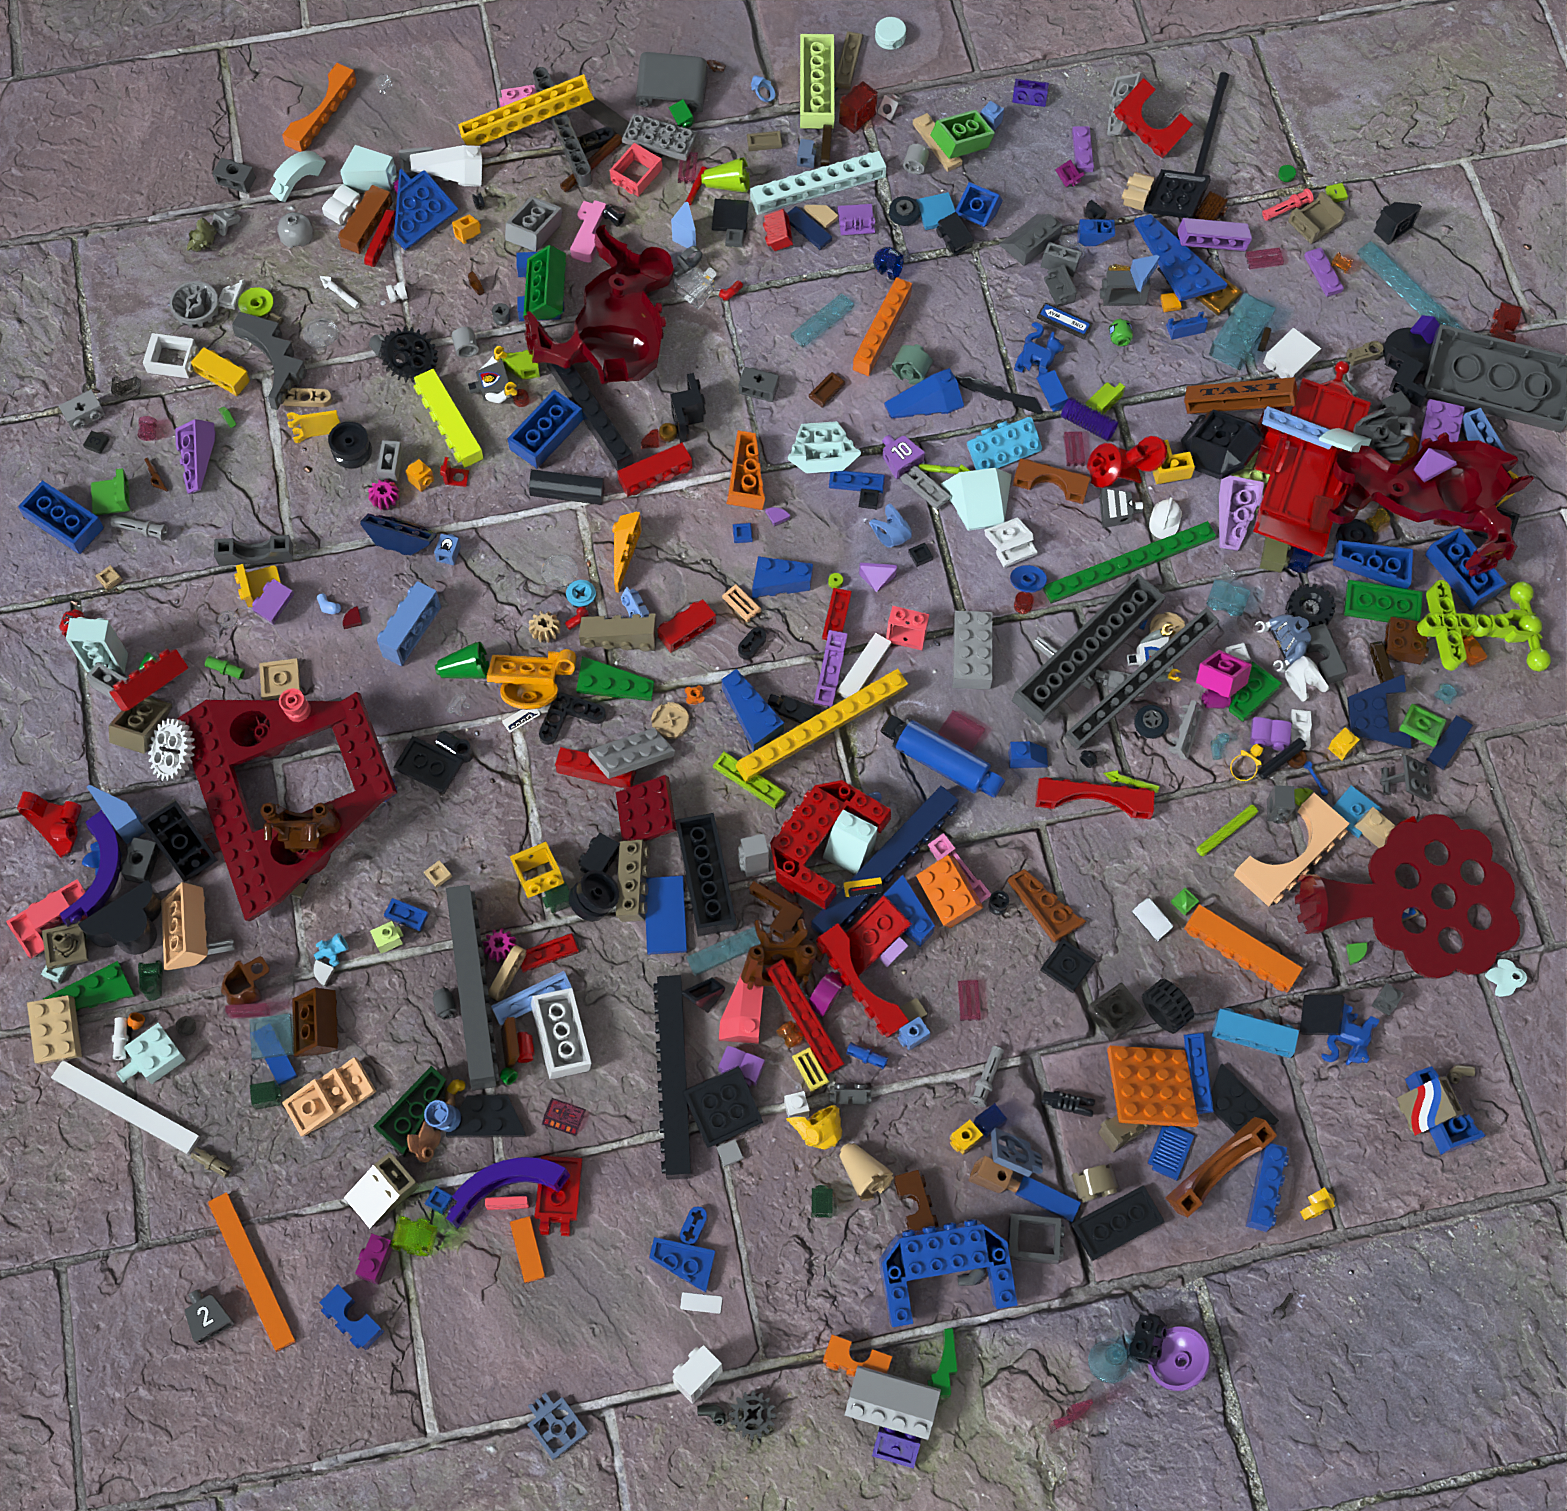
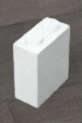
[1263,328,1321,379]

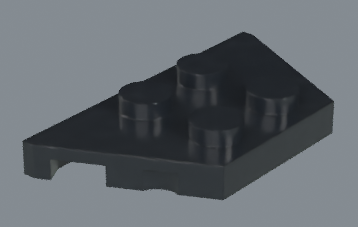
[1211,1064,1279,1134]
[446,1095,526,1138]

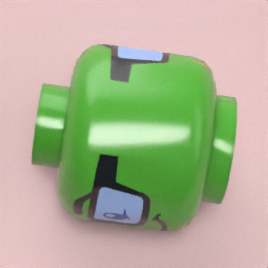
[1109,319,1133,346]

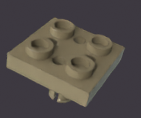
[42,921,89,970]

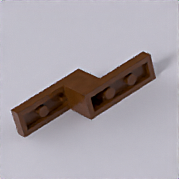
[749,881,824,962]

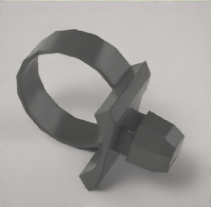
[673,246,703,279]

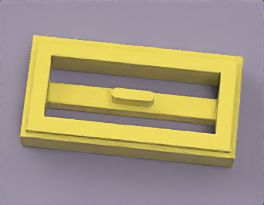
[792,1047,829,1093]

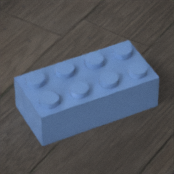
[377,581,441,666]

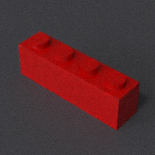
[617,443,693,497]
[109,649,189,711]
[555,747,636,789]

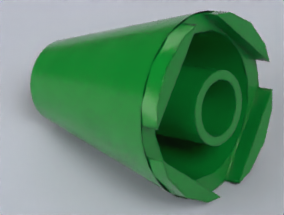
[435,642,489,679]

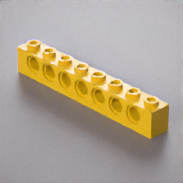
[458,74,595,146]

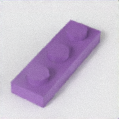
[1072,126,1094,172]
[1304,247,1344,297]

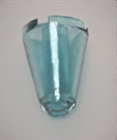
[1088,1340,1131,1384]

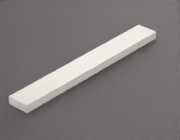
[51,1060,200,1155]

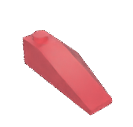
[719,973,764,1044]

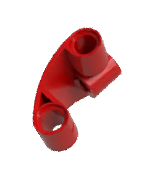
[17,791,82,858]

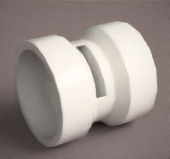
[386,281,408,303]

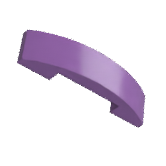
[814,630,848,707]

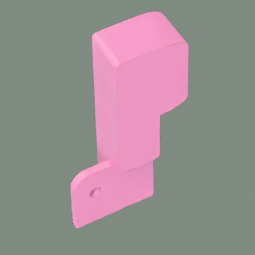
[570,200,607,263]

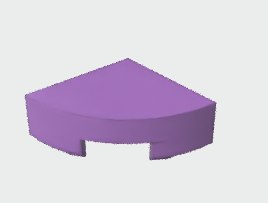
[765,507,790,526]

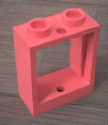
[610,143,662,197]
[886,606,929,650]

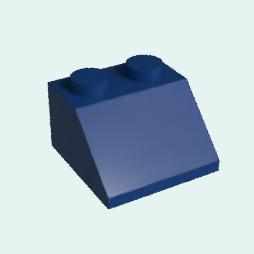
[955,182,1003,227]

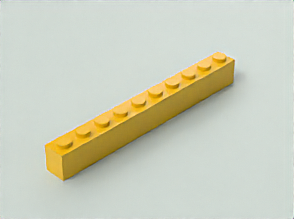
[735,668,908,783]

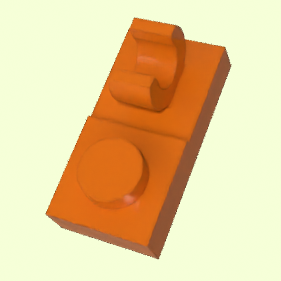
[1462,635,1488,667]

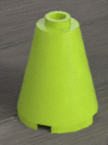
[701,157,750,193]

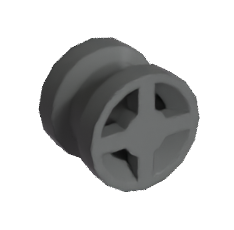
[492,303,511,326]

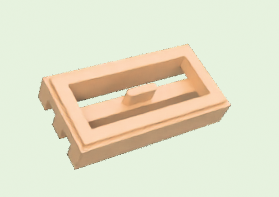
[722,584,761,622]

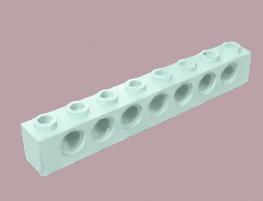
[750,151,886,215]

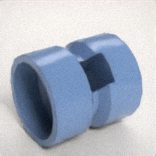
[424,1100,461,1132]

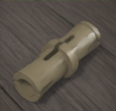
[191,1146,233,1178]

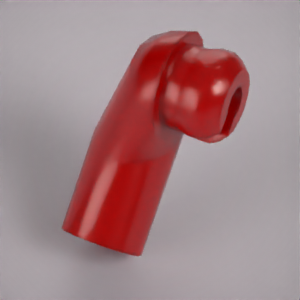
[565,606,589,630]

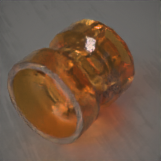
[776,1020,804,1049]

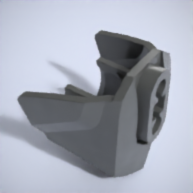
[1353,406,1409,460]

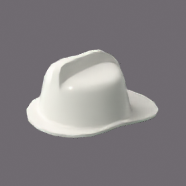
[1149,497,1182,539]

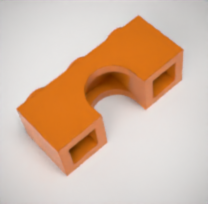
[823,1335,892,1377]

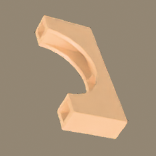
[1234,793,1350,906]

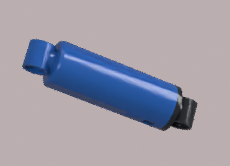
[880,714,1005,798]

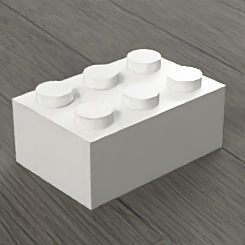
[672,1345,723,1404]

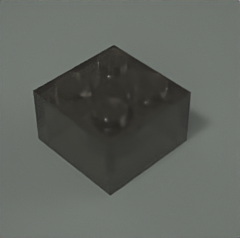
[1087,982,1146,1043]

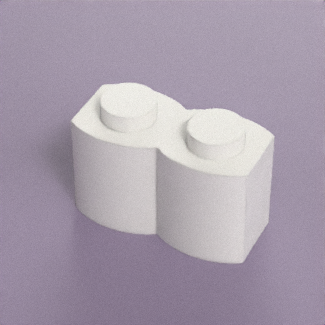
[322,184,361,225]

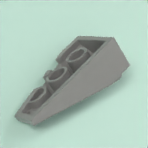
[1107,73,1153,136]

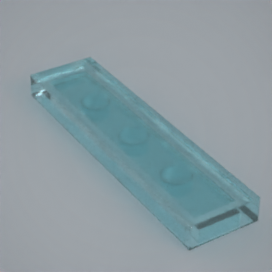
[791,293,854,348]
[686,926,761,976]

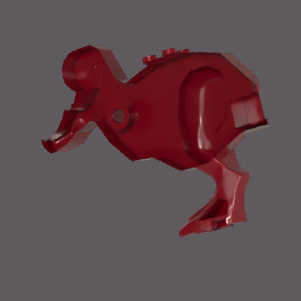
[524,225,674,384]
[1327,432,1534,577]

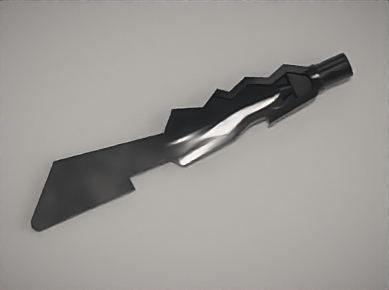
[953,374,1043,415]

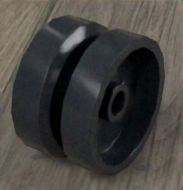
[328,421,372,468]
[569,870,620,922]

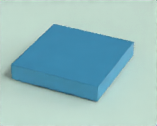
[916,192,955,230]

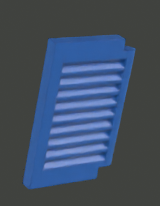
[1148,1126,1195,1181]

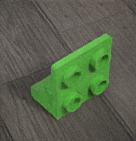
[91,468,130,515]

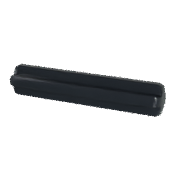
[1257,738,1306,779]

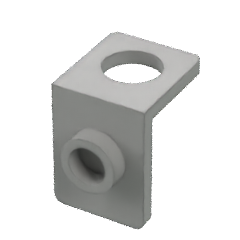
[877,93,907,120]

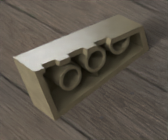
[579,613,657,651]

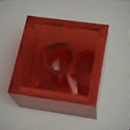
[839,81,878,134]

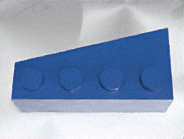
[1333,540,1413,589]

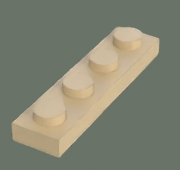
[913,113,962,172]

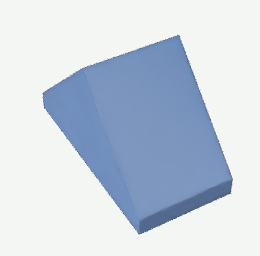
[1130,255,1160,292]

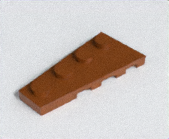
[1007,869,1086,943]

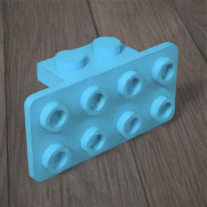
[967,417,1042,470]

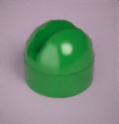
[500,1067,518,1085]

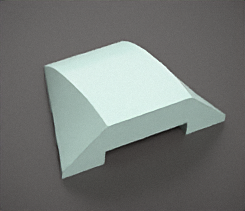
[788,421,861,473]
[940,468,1012,531]

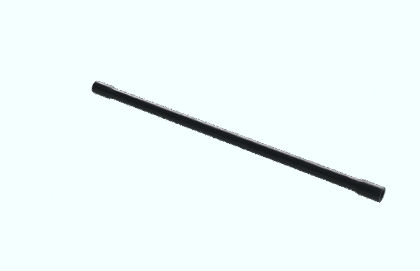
[1177,72,1229,240]

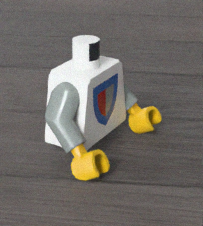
[1127,624,1181,682]

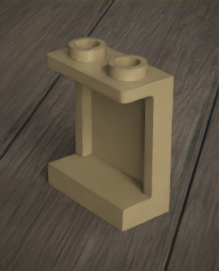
[1288,191,1345,244]

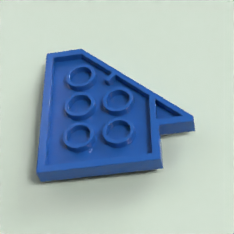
[394,168,458,251]

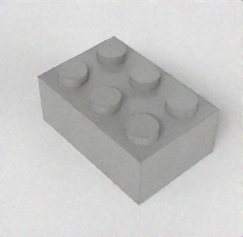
[505,196,562,252]

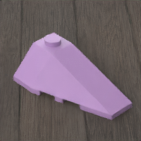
[1219,475,1264,551]

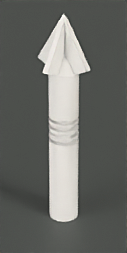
[320,276,360,309]

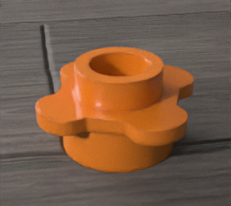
[685,685,705,705]

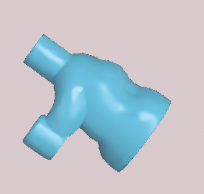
[314,933,349,968]

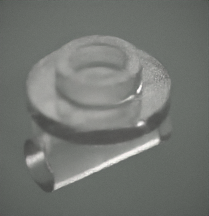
[375,74,392,95]

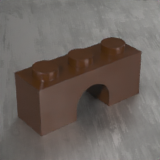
[893,1170,939,1231]

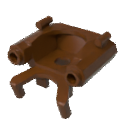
[260,802,341,852]
[741,919,817,990]

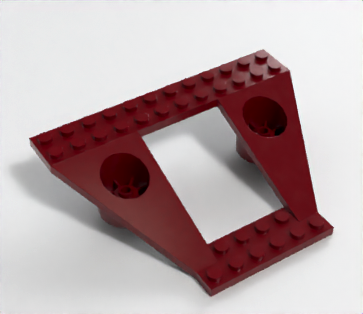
[177,692,398,922]

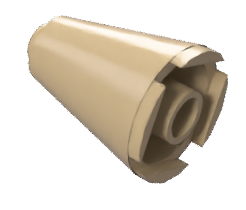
[839,1143,893,1201]

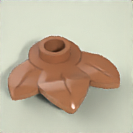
[407,1121,441,1163]

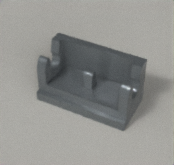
[1041,242,1082,277]
[1044,264,1077,307]

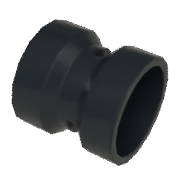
[988,890,1009,915]

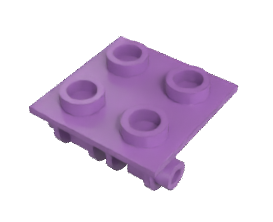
[837,204,875,235]

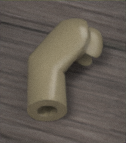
[1447,1065,1475,1084]

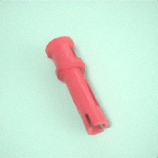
[1262,188,1314,221]

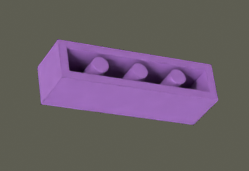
[1177,218,1252,251]

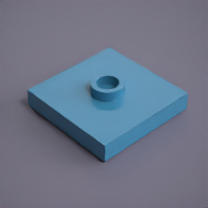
[1332,785,1382,838]

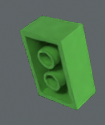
[930,110,995,159]

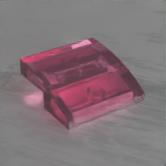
[1048,1399,1093,1434]

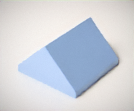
[671,202,696,248]

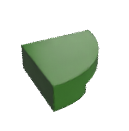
[218,406,236,428]
[1346,942,1367,965]

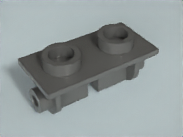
[830,1083,871,1105]

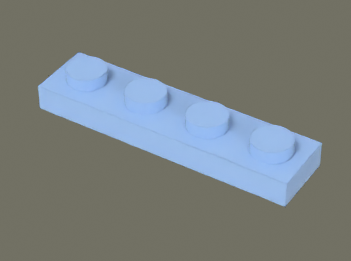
[1262,406,1332,449]
[491,971,573,1025]

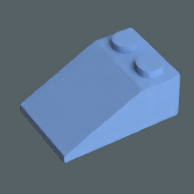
[87,785,147,844]

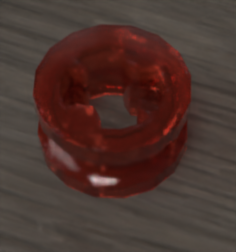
[512,389,529,407]

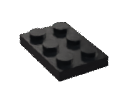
[393,736,464,794]

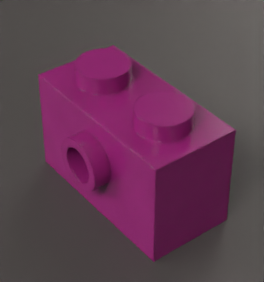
[355,1233,395,1285]

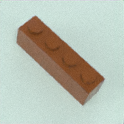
[338,185,393,254]

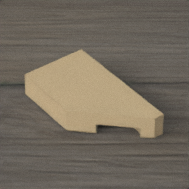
[804,205,839,229]

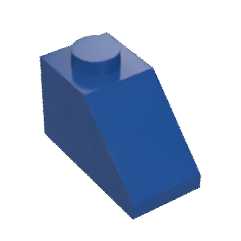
[1008,741,1048,768]

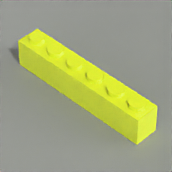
[414,369,484,468]

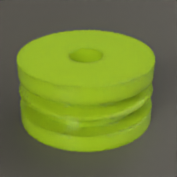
[828,573,843,589]

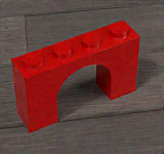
[1113,78,1193,158]

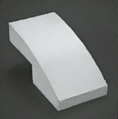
[1290,709,1312,750]

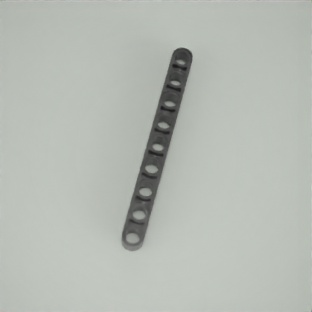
[533,67,593,187]

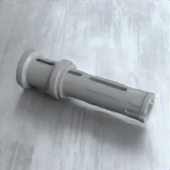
[111,515,168,541]
[969,1046,1004,1108]

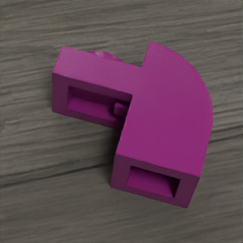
[808,971,846,1017]

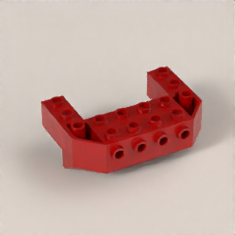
[770,780,891,910]

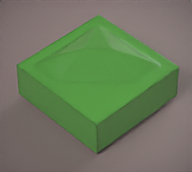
[1171,888,1199,915]

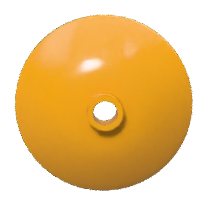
[500,682,558,710]

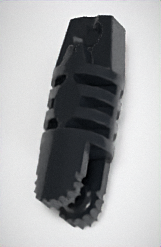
[1041,1091,1095,1117]

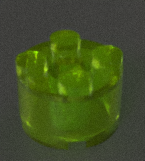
[390,1216,438,1257]

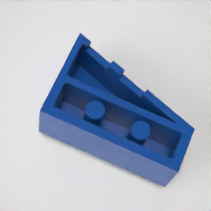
[752,556,813,599]

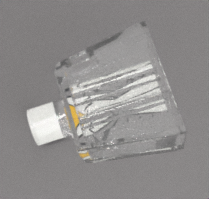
[674,267,716,310]

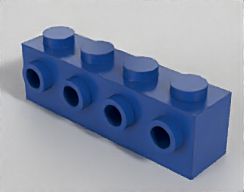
[1246,1143,1289,1232]

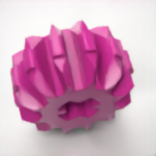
[368,478,399,510]
[483,928,516,963]

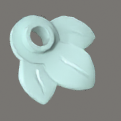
[1485,959,1527,997]

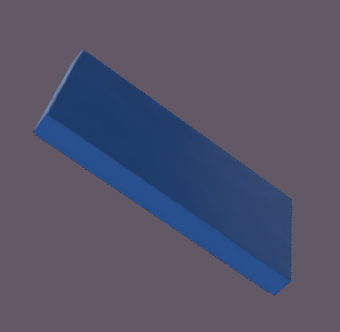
[645,876,687,955]

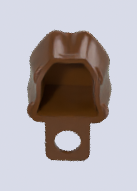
[221,956,270,1007]

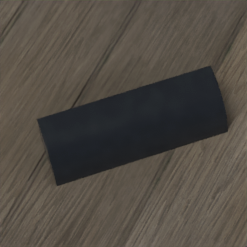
[529,469,605,505]

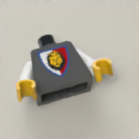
[468,346,517,404]

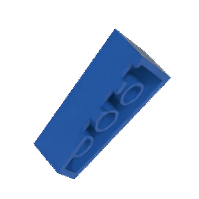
[721,669,784,752]
[1405,1066,1485,1155]

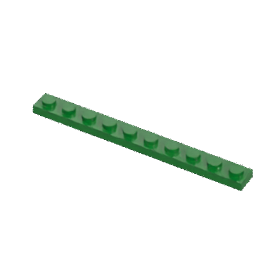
[1043,521,1216,604]

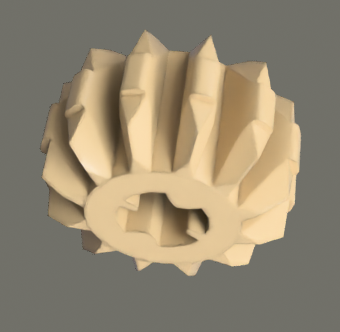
[529,611,560,643]

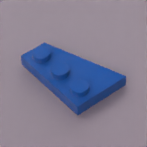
[649,1237,715,1293]

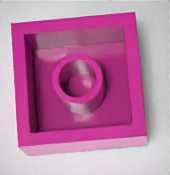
[1196,650,1252,698]

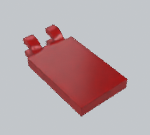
[535,1156,583,1237]

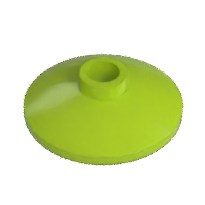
[238,287,274,317]

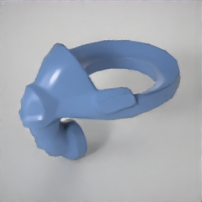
[751,75,775,103]

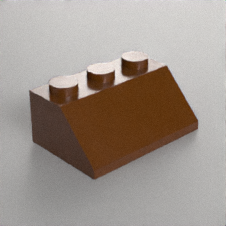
[292,987,339,1057]

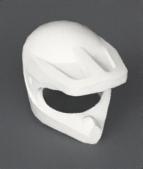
[1285,656,1329,702]

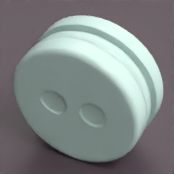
[875,17,906,50]

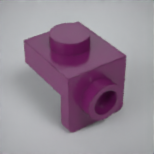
[1055,159,1085,187]

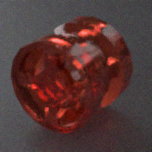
[1014,591,1034,614]

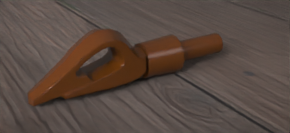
[144,457,168,492]

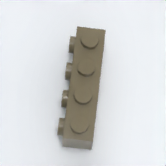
[616,840,650,922]

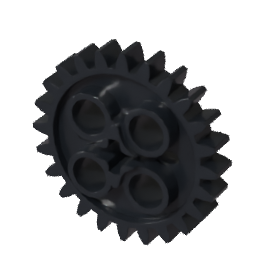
[379,327,438,383]

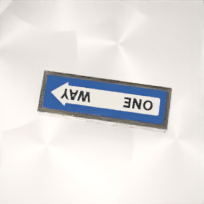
[1037,302,1093,340]

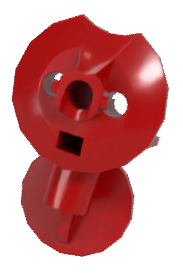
[1087,436,1167,488]

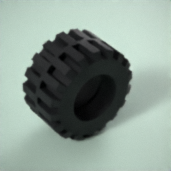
[1142,979,1194,1034]

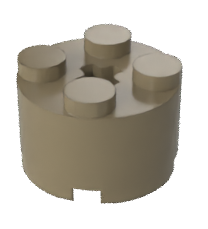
[1072,1163,1119,1202]

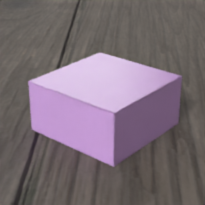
[878,937,908,967]

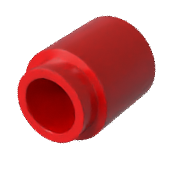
[517,1032,535,1063]

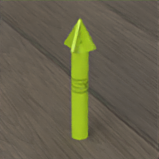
[919,464,971,474]
[1103,770,1159,793]

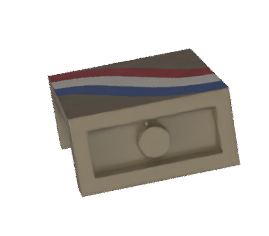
[1397,1076,1465,1136]

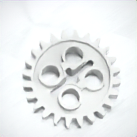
[148,719,195,782]

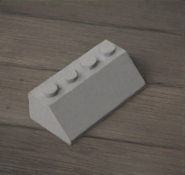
[844,1366,941,1440]

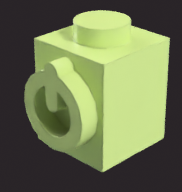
[370,921,403,954]

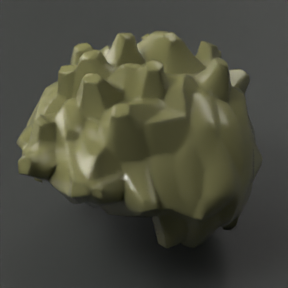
[187,217,217,252]

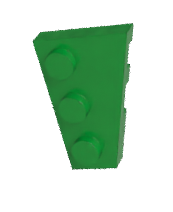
[1229,661,1282,722]

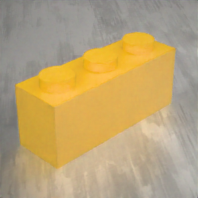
[190,347,250,396]

